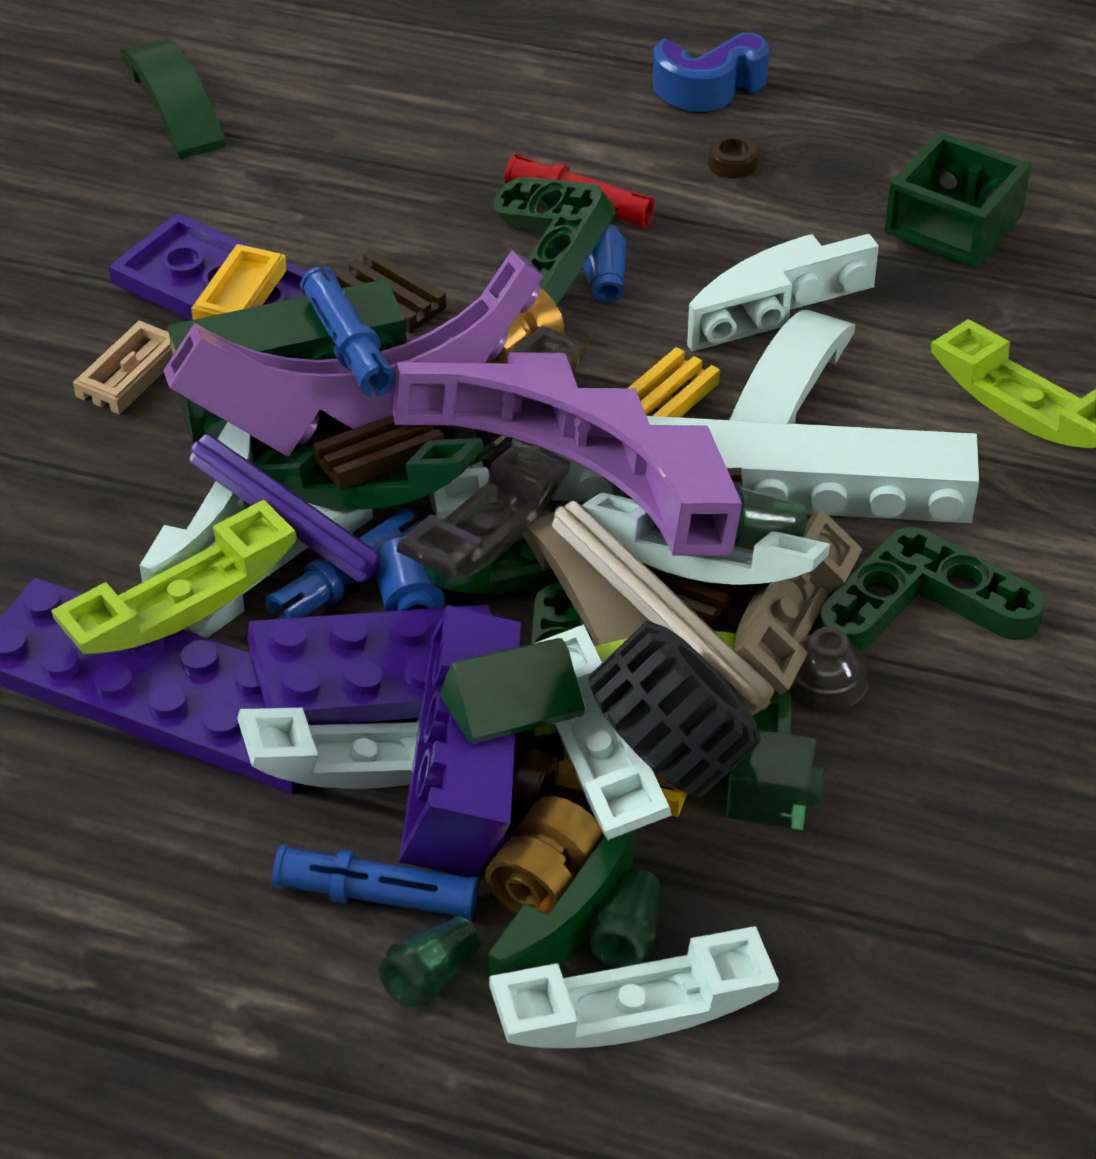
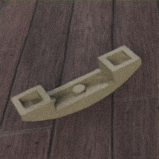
[734,509,862,695]
[520,513,649,647]

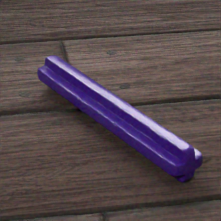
[190,435,381,583]

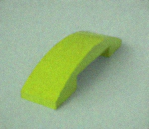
[931,319,1096,448]
[51,500,297,654]

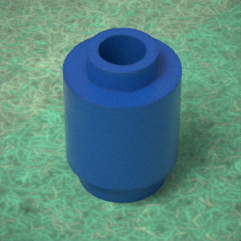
[375,537,445,612]

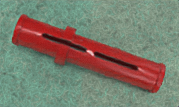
[504,153,655,229]

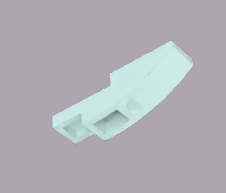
[687,234,879,352]

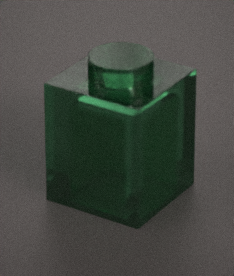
[726,730,826,830]

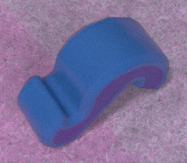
[652,32,770,113]

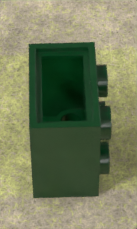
[884,131,1031,268]

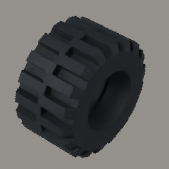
[588,621,761,798]

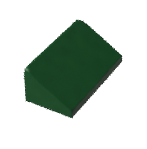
[440,638,585,745]

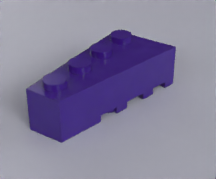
[399,605,521,878]

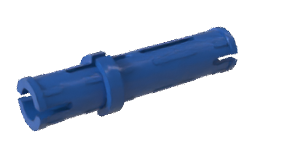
[301,267,396,397]
[266,508,424,619]
[272,844,479,920]

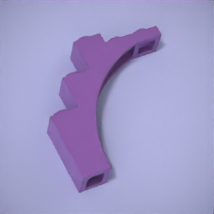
[163,250,544,457]
[392,352,742,556]

